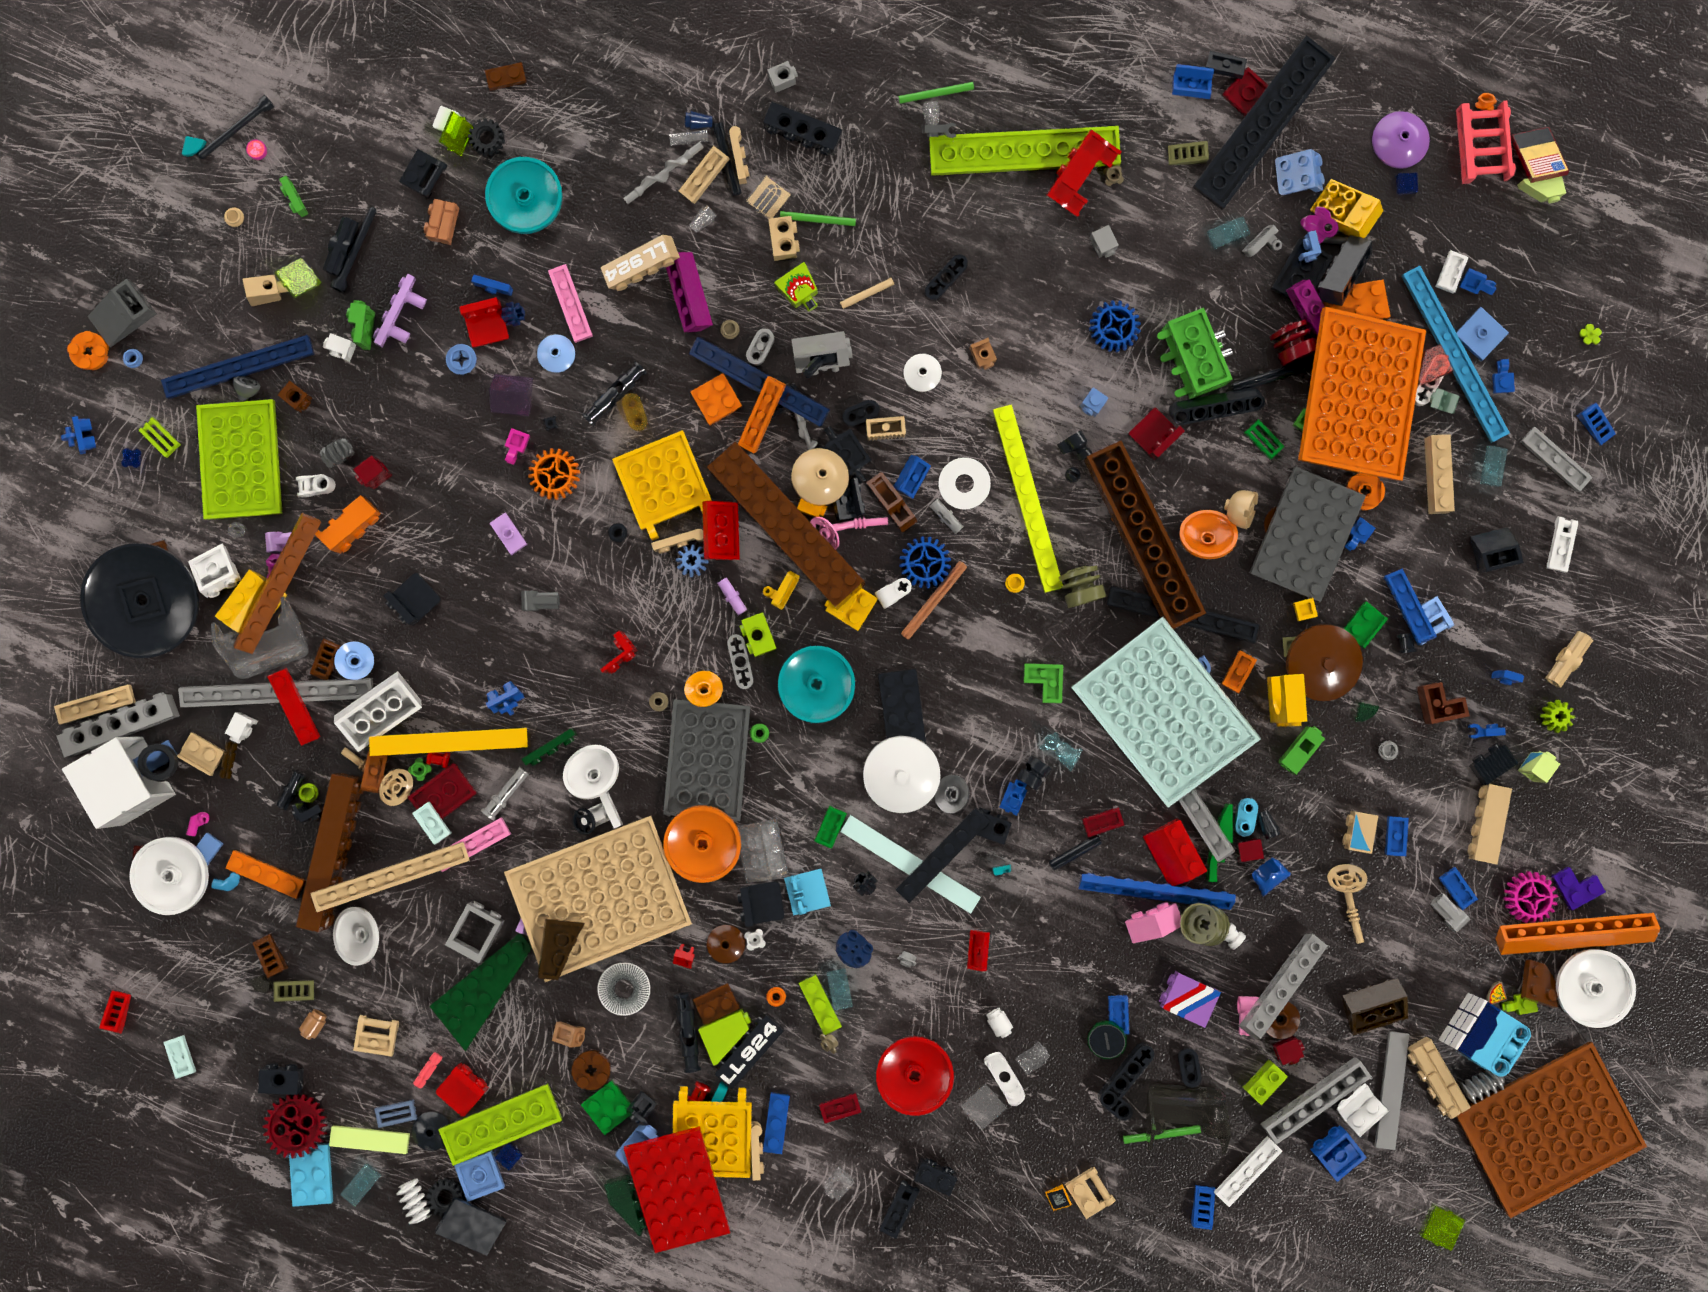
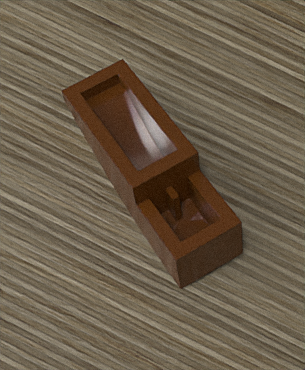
[866,472,917,532]

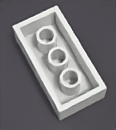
[334,671,422,752]

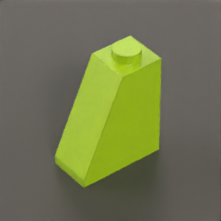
[698,1009,751,1066]

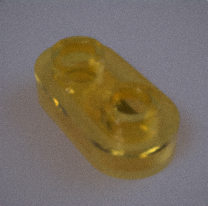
[622,393,648,431]

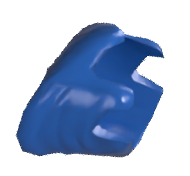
[1252,858,1292,897]

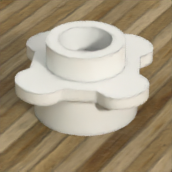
[744,929,766,951]

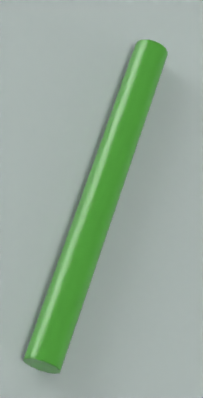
[898,82,974,104]
[780,211,856,226]
[1123,1125,1201,1144]

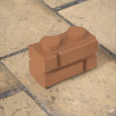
[424,199,459,245]

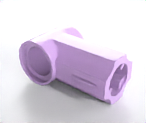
[265,532,292,553]

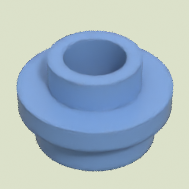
[123,349,143,368]

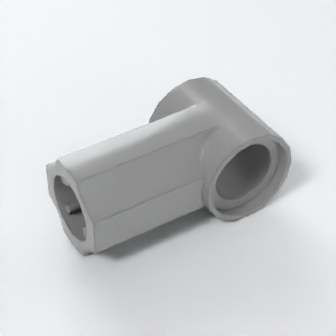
[1430,893,1470,933]

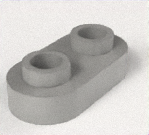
[746,329,774,366]

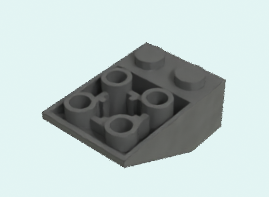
[88,279,157,348]

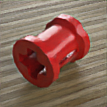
[426,752,450,768]
[687,1081,711,1101]

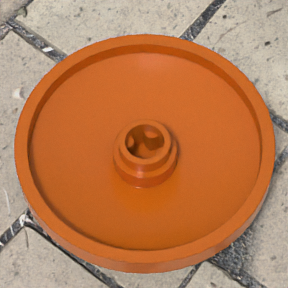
[663,805,741,883]

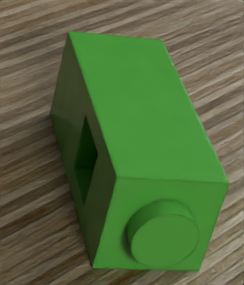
[1277,726,1325,775]

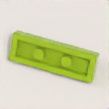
[799,974,842,1035]

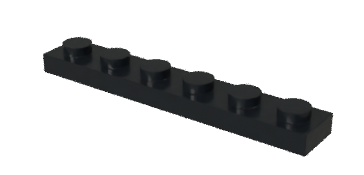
[896,807,990,903]

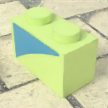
[1518,751,1560,783]

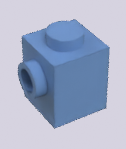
[1079,387,1108,417]

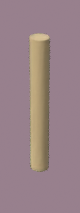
[840,278,894,309]

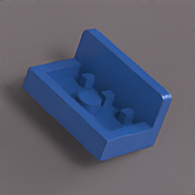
[1172,64,1214,99]

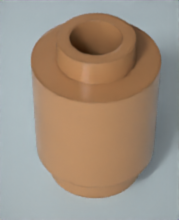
[299,1009,327,1040]

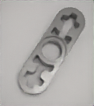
[727,634,754,689]

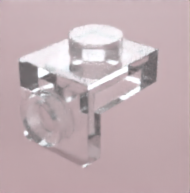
[1015,1041,1050,1075]

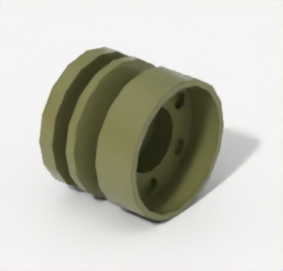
[1058,565,1107,608]
[1180,903,1230,946]

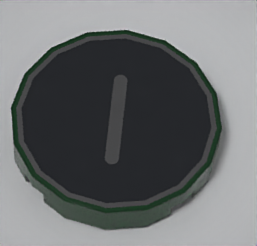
[1088,1021,1127,1059]

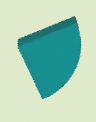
[182,136,206,157]
[992,864,1012,876]

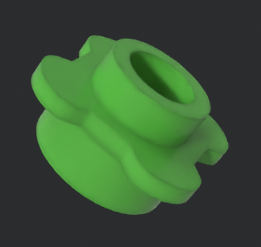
[408,758,432,781]

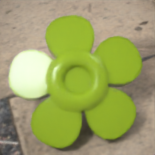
[1579,324,1602,345]

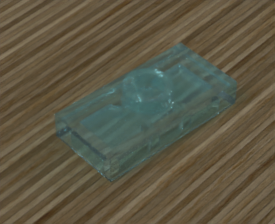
[1207,216,1250,249]
[1480,446,1508,487]
[827,968,853,1010]
[340,1163,381,1207]

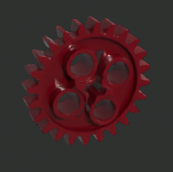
[262,1094,328,1158]

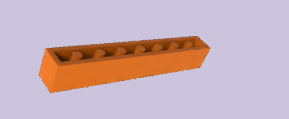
[1495,913,1660,955]

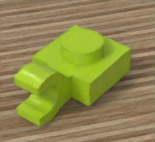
[1501,994,1538,1015]

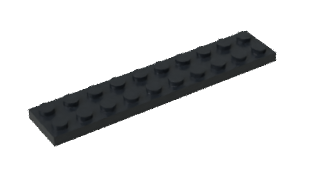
[1193,35,1336,210]

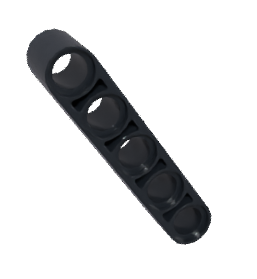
[1169,387,1265,425]

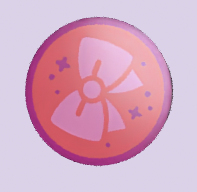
[246,140,267,160]

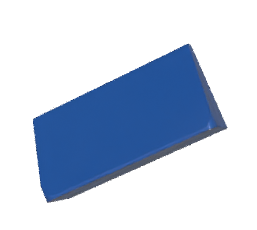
[893,455,931,499]

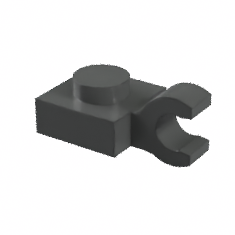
[922,123,956,138]

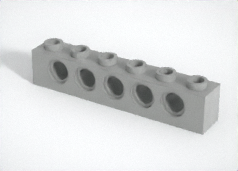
[57,692,180,758]
[1239,934,1328,1039]
[1261,1057,1372,1145]

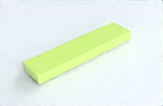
[329,1125,410,1154]

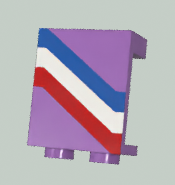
[1159,971,1221,1028]

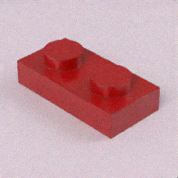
[967,930,990,971]

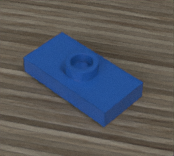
[471,275,513,296]
[1491,670,1524,686]
[1439,867,1478,910]
[1108,995,1129,1034]

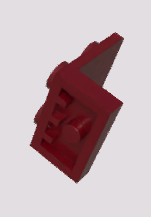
[1128,408,1185,461]

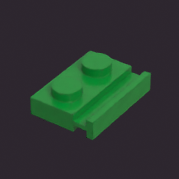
[1344,601,1388,649]

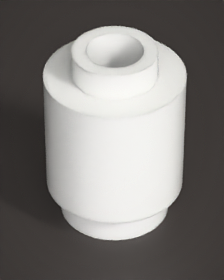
[986,1008,1013,1038]

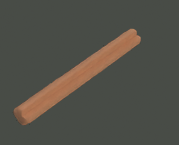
[901,561,967,639]

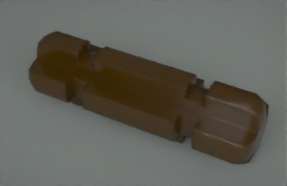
[219,741,238,779]

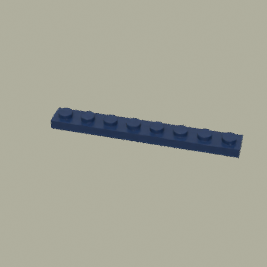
[161,335,315,399]
[689,337,830,426]

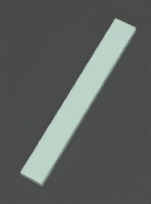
[840,815,981,914]

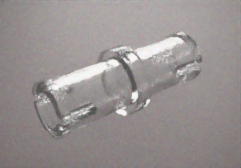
[669,129,708,146]

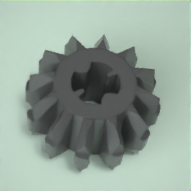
[319,438,355,468]

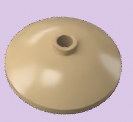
[791,448,849,505]

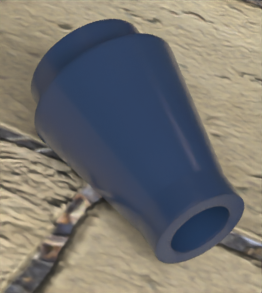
[685,110,712,130]

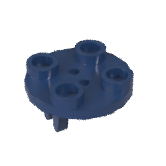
[836,930,873,969]

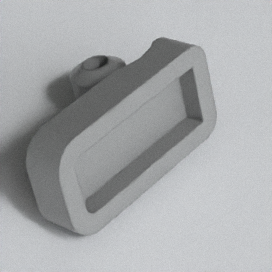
[1242,225,1282,257]

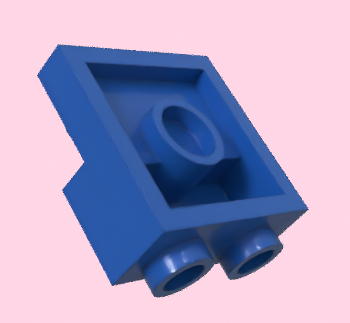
[1310,1125,1367,1182]

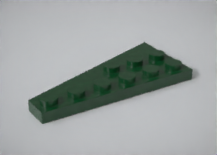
[429,933,532,1052]

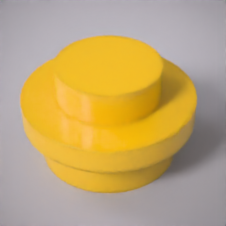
[1005,574,1024,593]

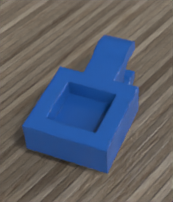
[1460,268,1496,295]
[1492,359,1515,394]
[1344,517,1376,551]
[1468,724,1506,738]

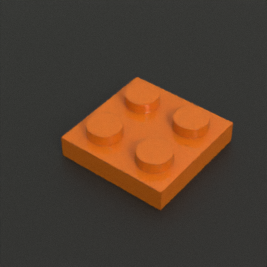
[690,373,742,426]

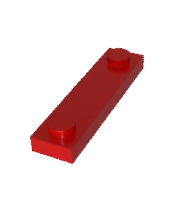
[267,668,320,746]

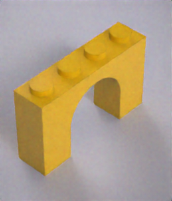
[1267,674,1307,727]

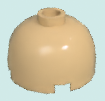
[1224,490,1258,529]

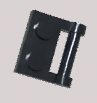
[399,149,448,199]

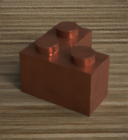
[1417,682,1470,724]

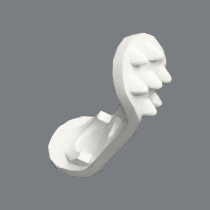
[984,1052,1025,1106]

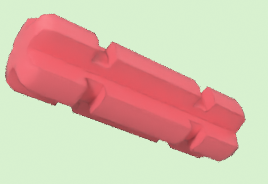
[413,1052,442,1089]

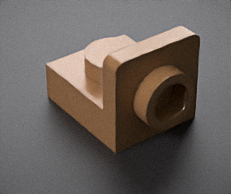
[552,1021,585,1047]

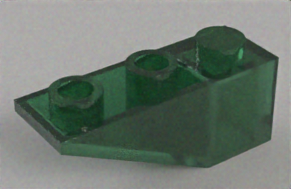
[604,1174,646,1236]

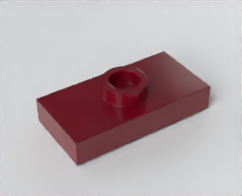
[1082,807,1125,837]

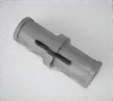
[929,498,964,534]

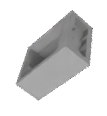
[445,901,505,963]

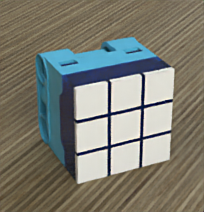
[1439,993,1531,1077]

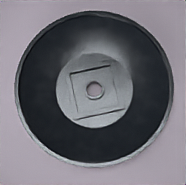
[80,543,199,658]

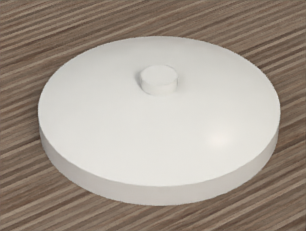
[863,736,940,813]
[130,837,209,915]
[1556,949,1636,1028]

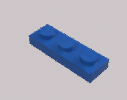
[763,1092,790,1154]

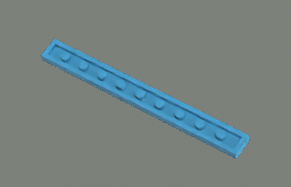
[1401,266,1510,443]

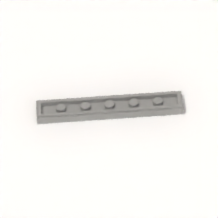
[1374,1031,1409,1150]

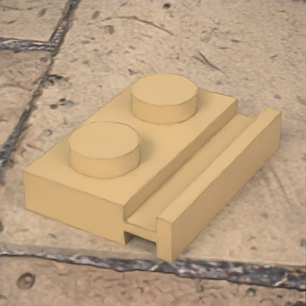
[177,733,226,776]

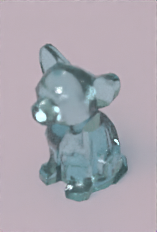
[1040,732,1082,771]

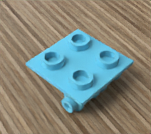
[784,869,831,915]

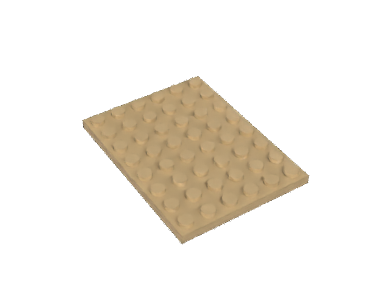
[504,816,692,982]

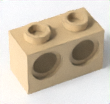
[769,216,800,261]

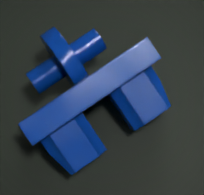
[61,416,96,454]
[486,681,525,716]
[999,779,1027,816]

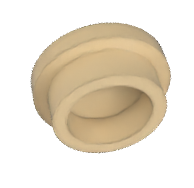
[224,208,244,227]

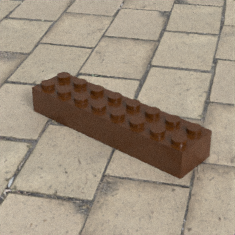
[296,773,364,932]

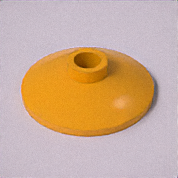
[684,671,723,707]

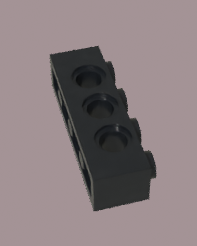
[763,102,842,156]

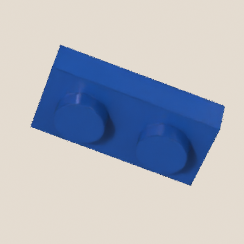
[1385,816,1409,857]

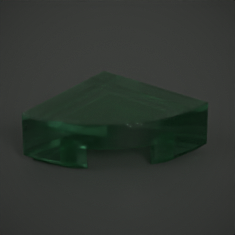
[1355,702,1379,722]

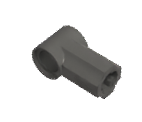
[521,591,560,611]

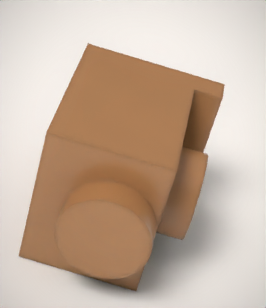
[969,338,997,370]

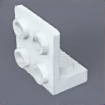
[1337,1083,1389,1137]

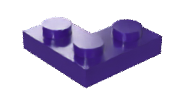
[1551,867,1606,911]

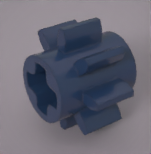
[501,302,525,326]

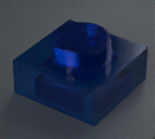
[1396,173,1418,194]
[495,1142,523,1171]

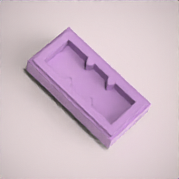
[490,513,528,555]

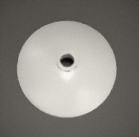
[563,745,619,799]
[333,907,379,966]

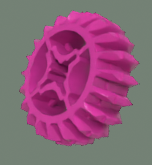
[1503,871,1558,923]

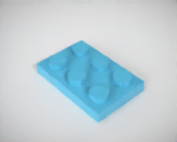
[289,1143,333,1206]

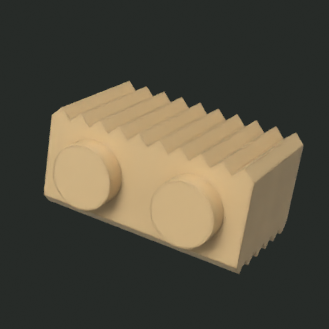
[866,416,906,441]

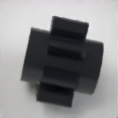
[853,871,878,896]

